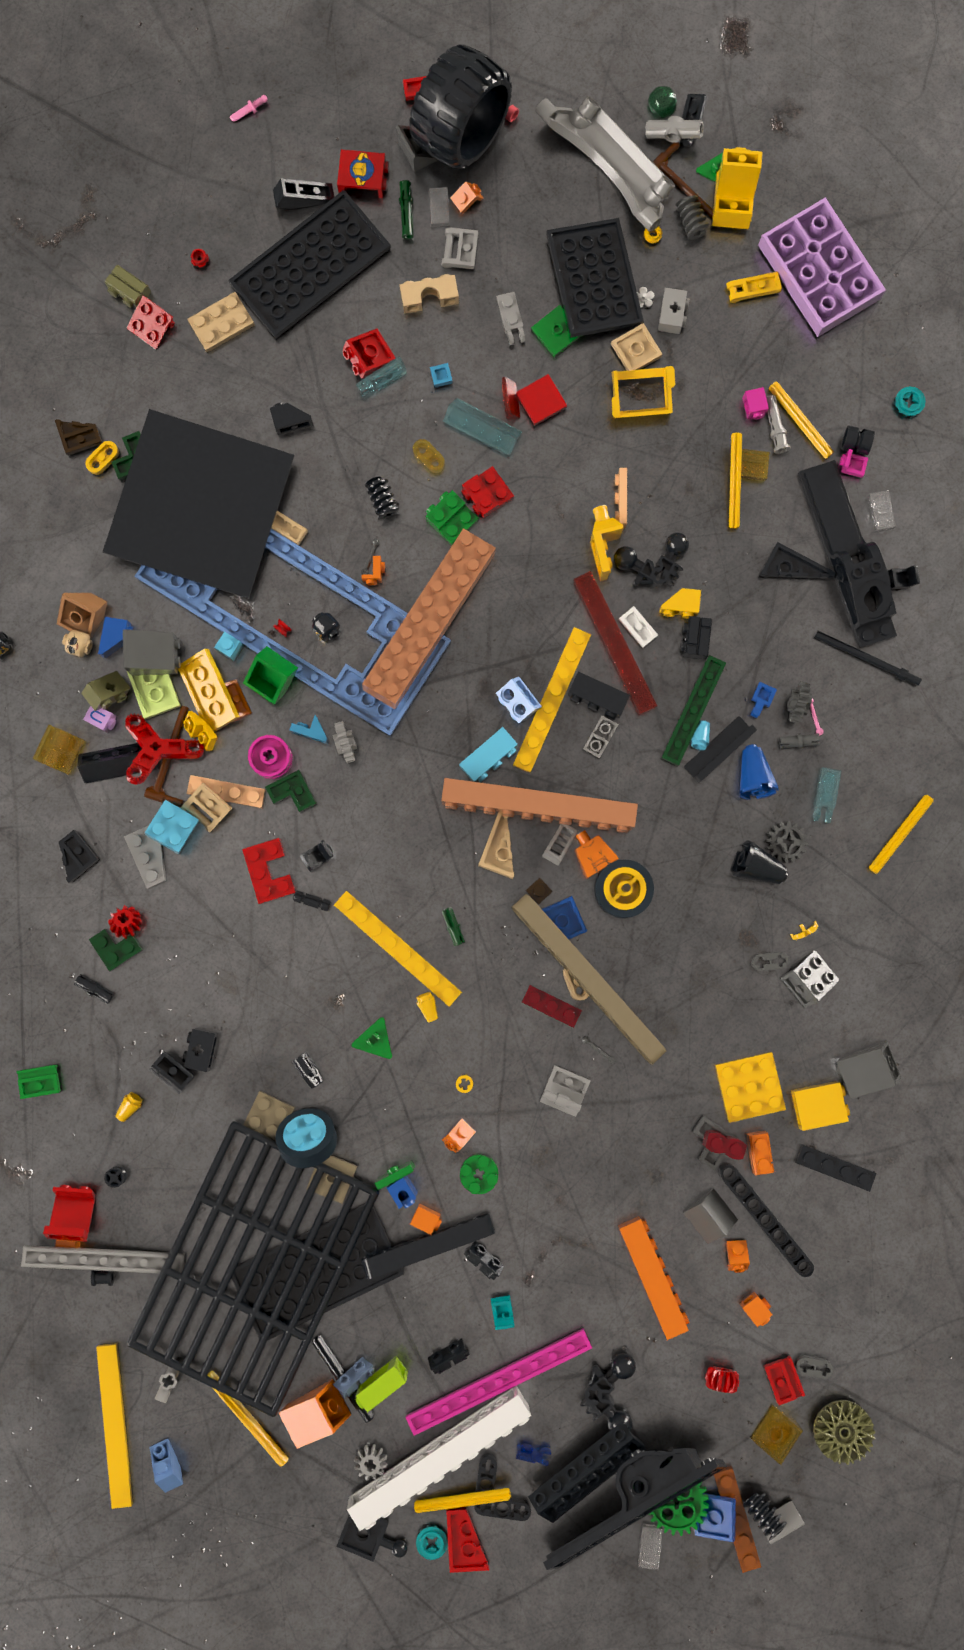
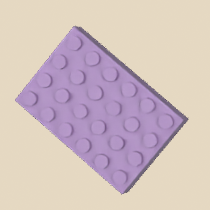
[758,197,886,337]

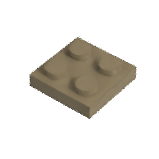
[243,1091,295,1140]

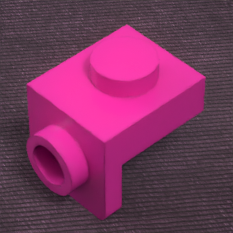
[839,449,868,478]

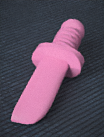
[230,95,268,121]

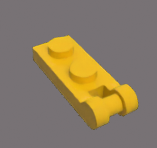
[726,271,782,303]

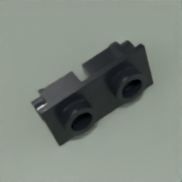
[464,1241,504,1280]
[428,1339,470,1374]

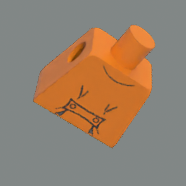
[575,830,619,879]

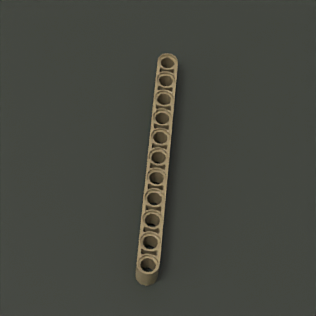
[511,894,667,1065]

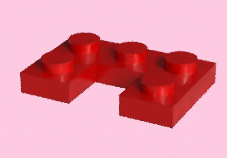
[242,838,296,904]

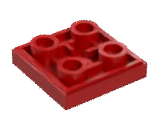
[516,374,567,426]

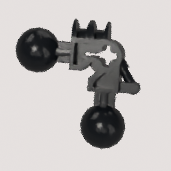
[614,533,689,587]
[580,1353,636,1432]

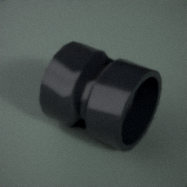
[841,425,875,455]

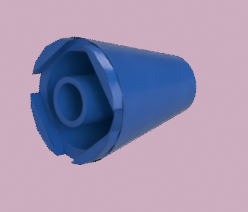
[740,744,779,799]

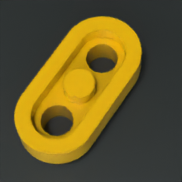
[85,441,119,475]

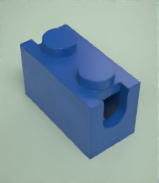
[387,1175,418,1209]

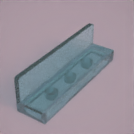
[443,398,522,455]

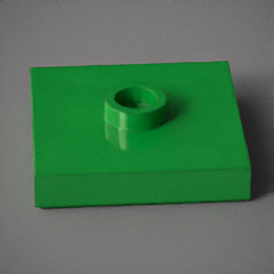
[531,305,581,358]
[375,1160,415,1190]

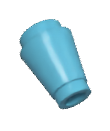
[690,720,710,750]

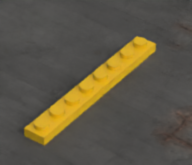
[513,627,591,773]
[334,891,462,1007]

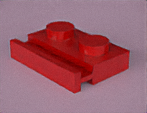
[763,1356,805,1406]

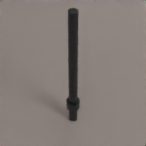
[814,631,922,686]

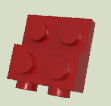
[343,328,396,379]
[461,466,514,519]

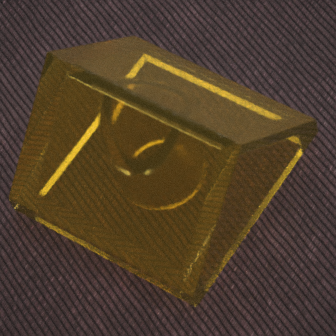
[751,1405,803,1465]

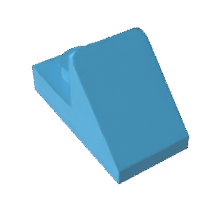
[290,715,329,744]

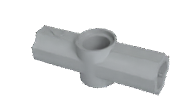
[645,116,704,143]

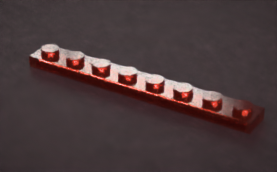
[573,571,657,715]

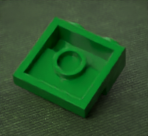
[425,490,479,545]

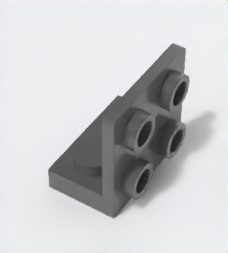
[781,951,839,1008]

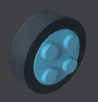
[275,1108,337,1168]

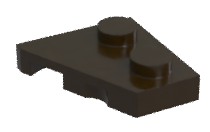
[55,419,103,456]

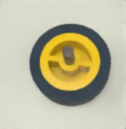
[595,859,654,918]

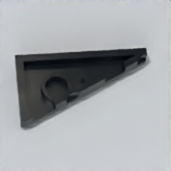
[760,542,836,579]

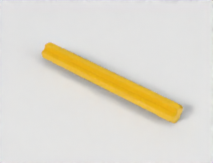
[769,382,834,459]
[729,432,742,528]
[869,795,934,874]
[414,1488,511,1513]

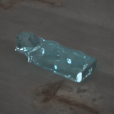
[356,356,407,396]

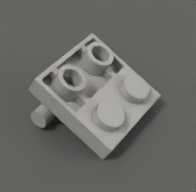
[540,1065,591,1117]

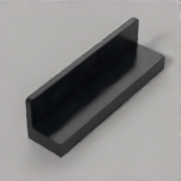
[684,716,757,783]
[77,743,159,783]

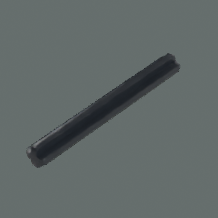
[311,1335,374,1423]

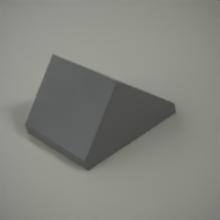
[396,125,438,173]
[683,1188,738,1244]

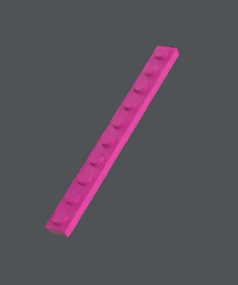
[405,1328,592,1436]

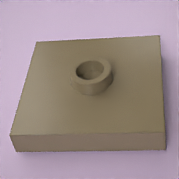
[306,1155,358,1204]

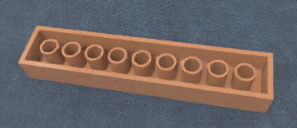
[362,528,496,709]
[441,778,638,833]

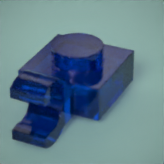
[515,1444,551,1466]

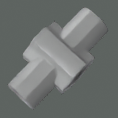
[155,1367,179,1403]

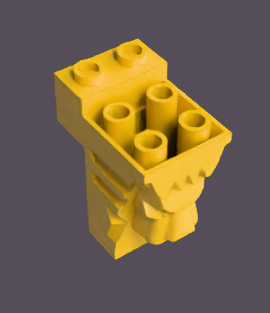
[712,147,762,229]

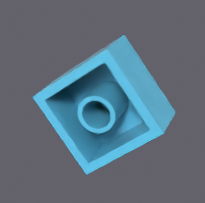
[145,800,199,855]

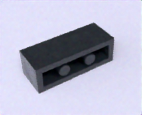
[568,671,630,719]

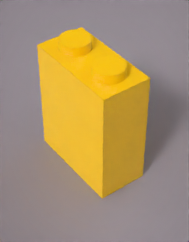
[791,1081,850,1131]

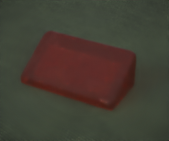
[502,377,521,420]

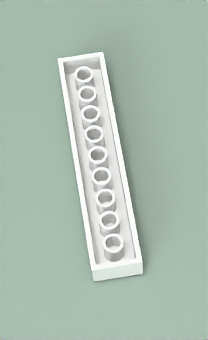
[347,1386,531,1531]

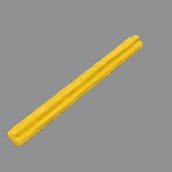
[207,1370,288,1467]

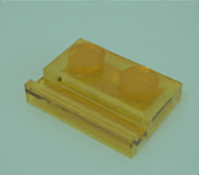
[728,449,770,481]

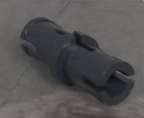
[74,974,114,1004]

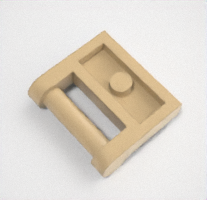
[181,783,232,833]

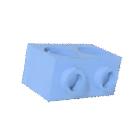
[496,677,542,723]

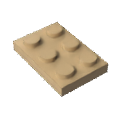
[187,292,255,353]

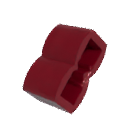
[702,1130,747,1160]

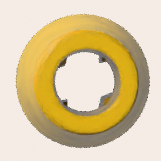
[416,992,438,1022]
[115,1092,143,1122]

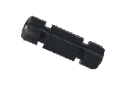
[293,891,331,911]

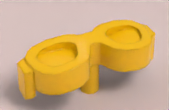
[790,921,818,940]

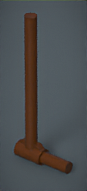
[652,142,722,228]
[144,706,189,807]

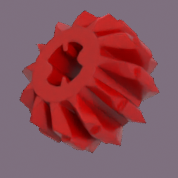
[108,905,142,939]
[705,1366,740,1393]

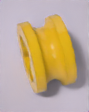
[456,1075,473,1093]

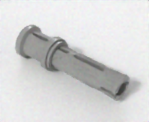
[766,395,791,454]

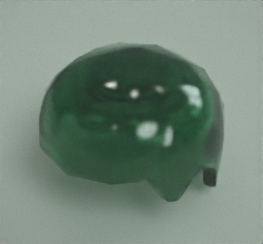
[648,86,677,118]

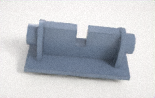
[333,1357,374,1399]

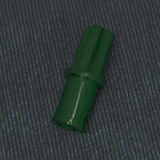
[442,907,465,946]

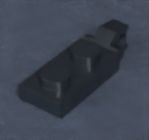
[681,94,707,147]

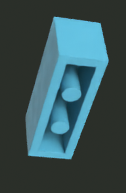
[459,727,518,783]

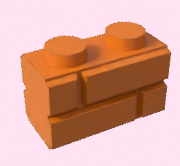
[746,1131,774,1175]

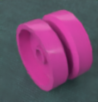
[248,735,293,780]

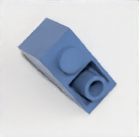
[150,1439,183,1493]

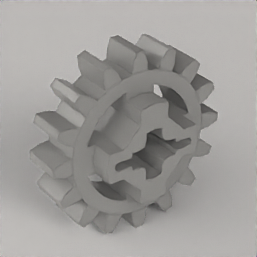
[333,721,357,763]

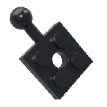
[336,1514,408,1562]

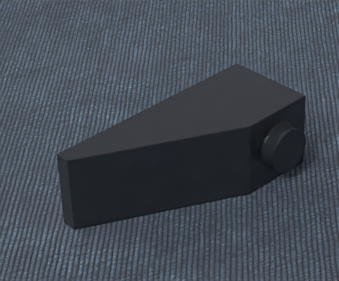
[273,178,334,209]

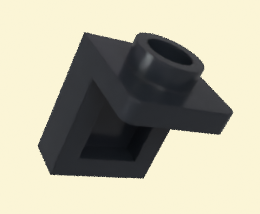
[888,565,920,589]
[300,840,333,872]

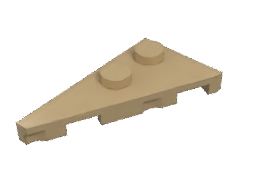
[478,812,514,879]

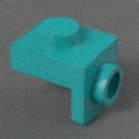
[491,1295,515,1330]

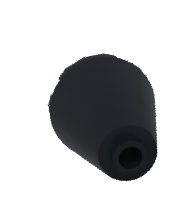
[732,840,788,884]

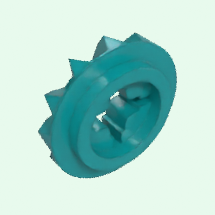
[895,386,926,417]
[416,1526,448,1560]

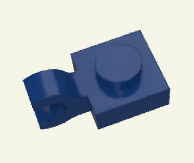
[750,682,777,718]

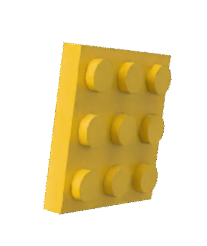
[715,1052,786,1123]

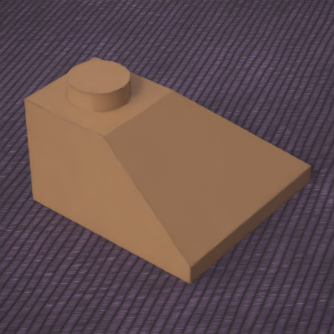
[57,593,107,639]

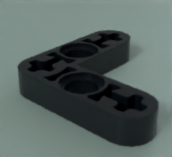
[474,1453,531,1521]

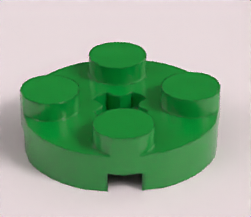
[460,1154,499,1194]

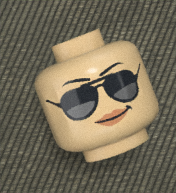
[62,630,93,657]

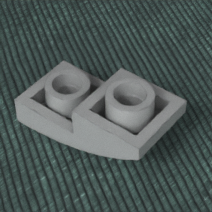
[583,715,619,758]

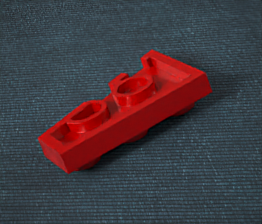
[446,1507,490,1573]

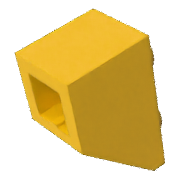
[659,588,701,619]

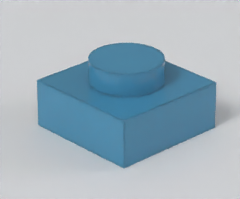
[430,363,453,387]

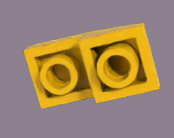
[184,711,217,751]

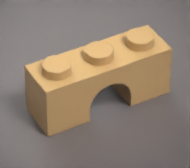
[400,274,459,314]

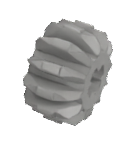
[354,1444,388,1481]

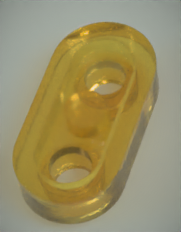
[413,439,445,473]

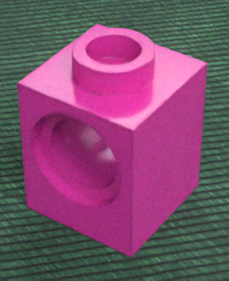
[742,387,769,420]

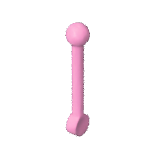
[810,698,824,736]

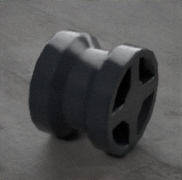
[104,1166,127,1188]

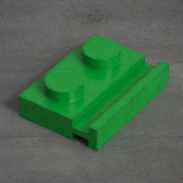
[16,1064,61,1099]

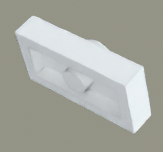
[619,606,658,648]

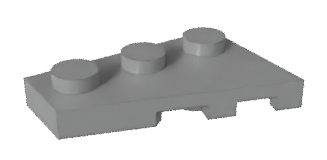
[124,825,166,889]

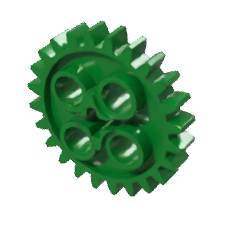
[648,1482,709,1536]

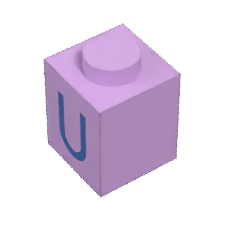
[83,706,117,733]

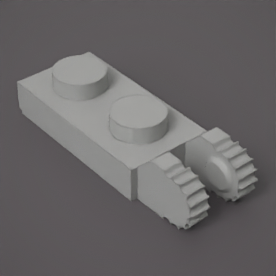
[496,292,525,345]

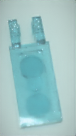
[813,767,841,823]

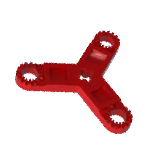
[125,713,204,785]

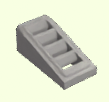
[542,824,579,865]

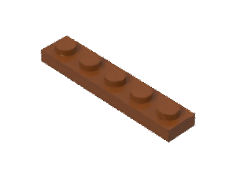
[714,1466,761,1573]

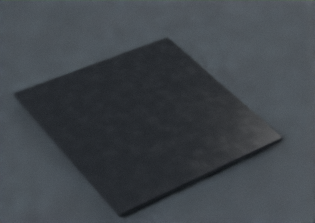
[103,409,295,599]

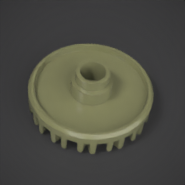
[813,1400,875,1465]

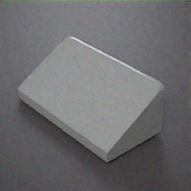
[758,1501,805,1544]

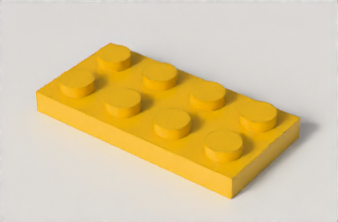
[178,648,240,732]

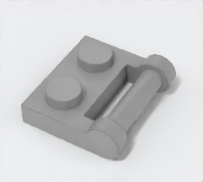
[441,227,478,269]

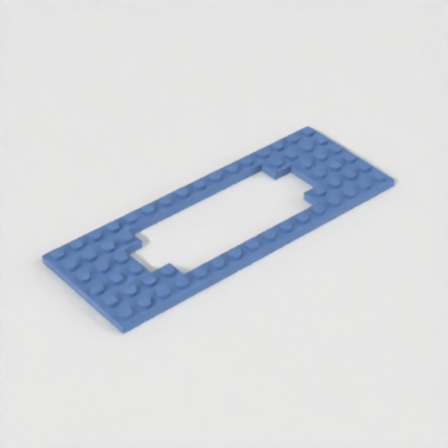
[135,529,451,736]

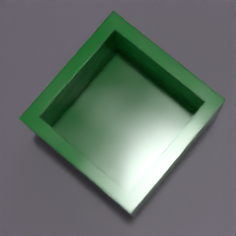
[243,646,298,704]

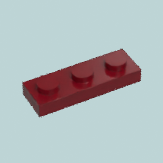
[522,985,582,1028]

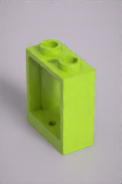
[355,1356,408,1413]

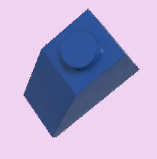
[98,617,133,658]

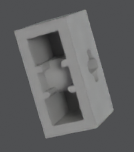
[658,288,690,334]

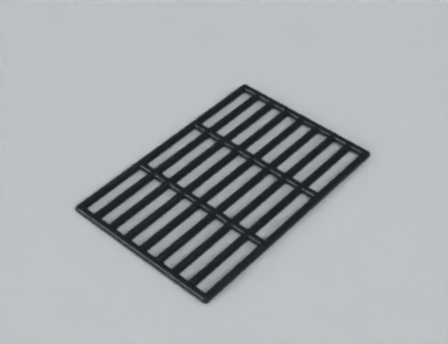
[127,1121,379,1417]

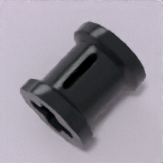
[91,1270,115,1286]

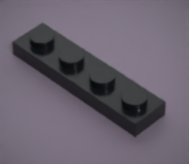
[795,1144,877,1192]

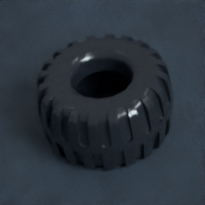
[409,44,512,169]

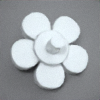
[637,287,654,308]

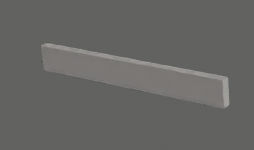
[21,1245,185,1273]

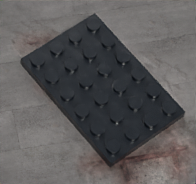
[546,218,644,338]

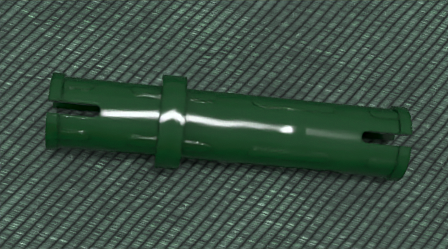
[399,180,414,239]

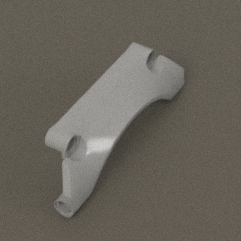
[536,96,675,232]

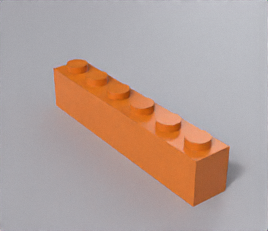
[618,1216,690,1340]

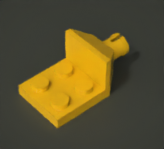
[590,505,623,581]

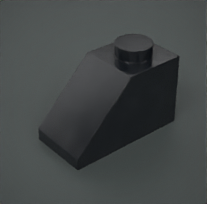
[270,403,314,435]

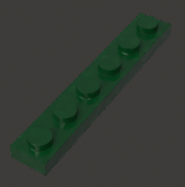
[661,655,726,766]

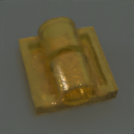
[33,724,85,775]

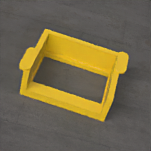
[611,366,675,419]

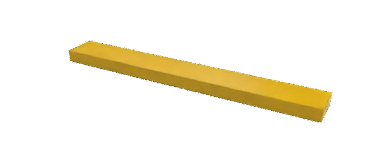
[96,1343,133,1509]

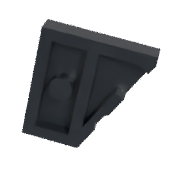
[59,830,99,883]

